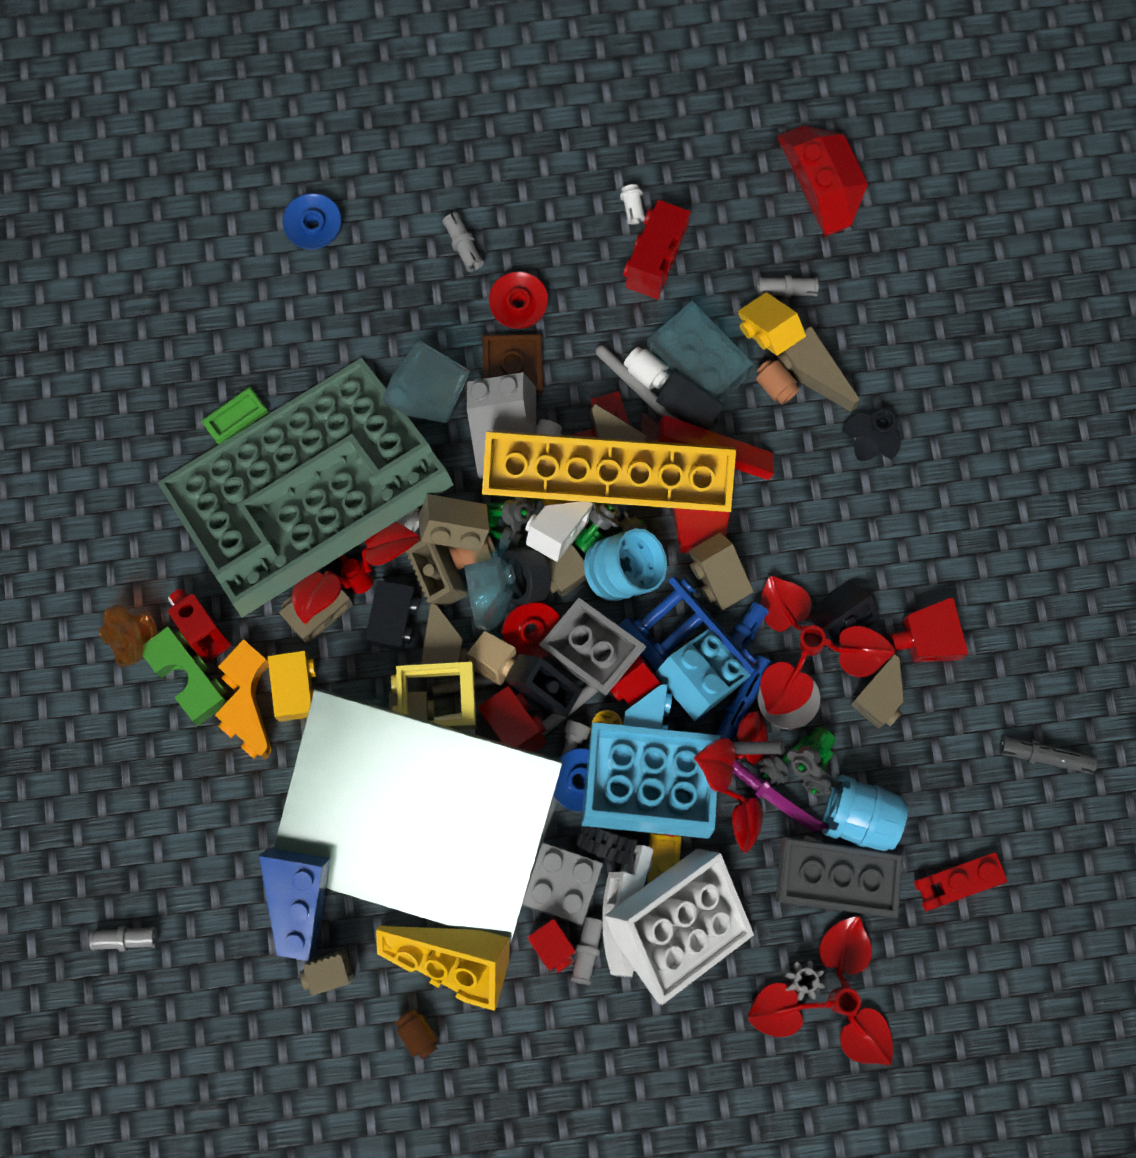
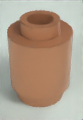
[756,360,800,405]
[448,535,495,571]

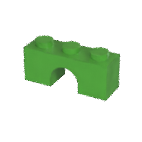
[138,627,227,726]

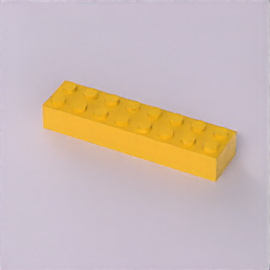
[482,430,736,512]

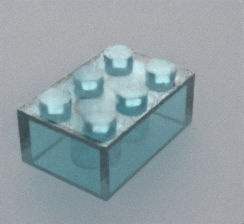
[647,301,754,402]

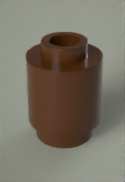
[395,1008,440,1060]

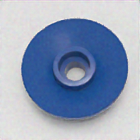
[282,193,341,250]
[554,749,589,812]

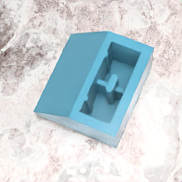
[654,628,751,722]
[623,684,672,730]

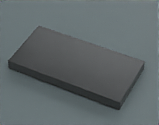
[775,837,903,918]

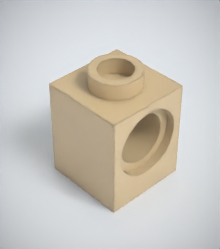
[467,631,517,686]

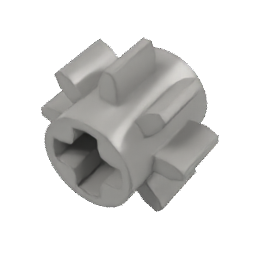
[784,961,825,1001]

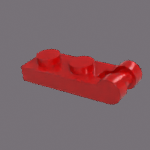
[914,852,1008,912]

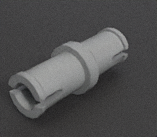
[442,212,484,272]
[757,275,818,299]
[571,917,603,985]
[89,926,158,952]

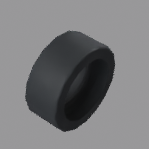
[498,546,551,606]

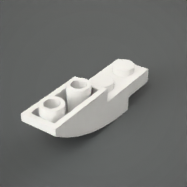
[602,845,653,977]

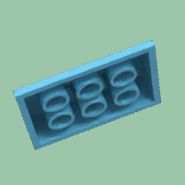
[581,722,720,839]

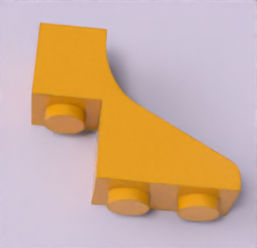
[215,639,272,760]

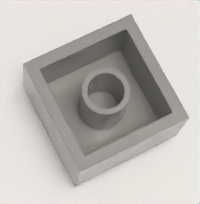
[522,843,603,926]

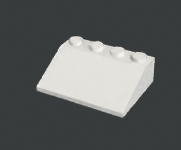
[604,849,754,1005]

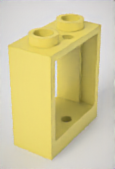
[391,662,477,730]

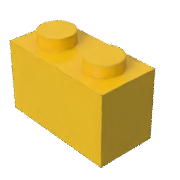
[738,292,806,356]
[268,651,316,722]

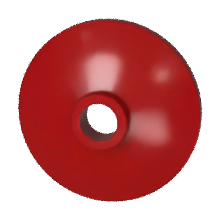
[489,272,548,329]
[502,602,561,658]

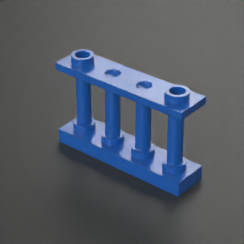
[618,577,759,720]

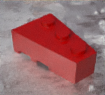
[623,200,691,300]

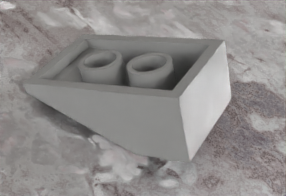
[467,372,536,478]
[539,598,646,696]

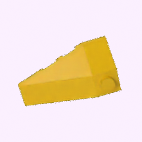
[376,926,510,1011]

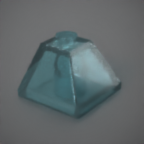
[382,340,470,423]
[464,557,515,635]

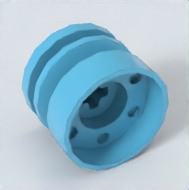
[584,528,667,601]

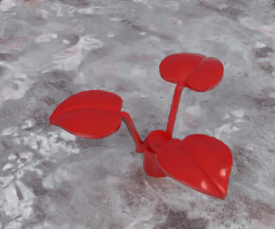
[292,522,420,624]
[760,576,895,715]
[694,710,768,853]
[747,917,893,1065]

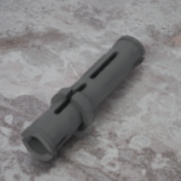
[999,735,1097,775]

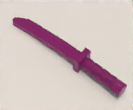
[732,759,828,831]

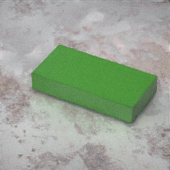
[201,387,269,445]

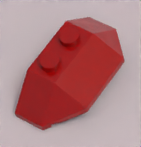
[777,125,868,237]

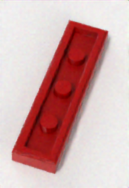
[659,415,774,480]

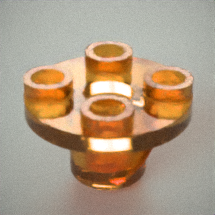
[99,605,157,667]

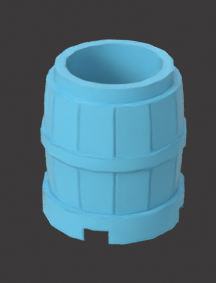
[822,774,908,851]

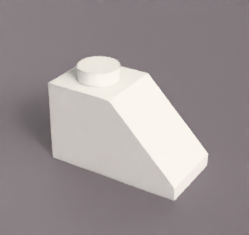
[525,501,593,562]

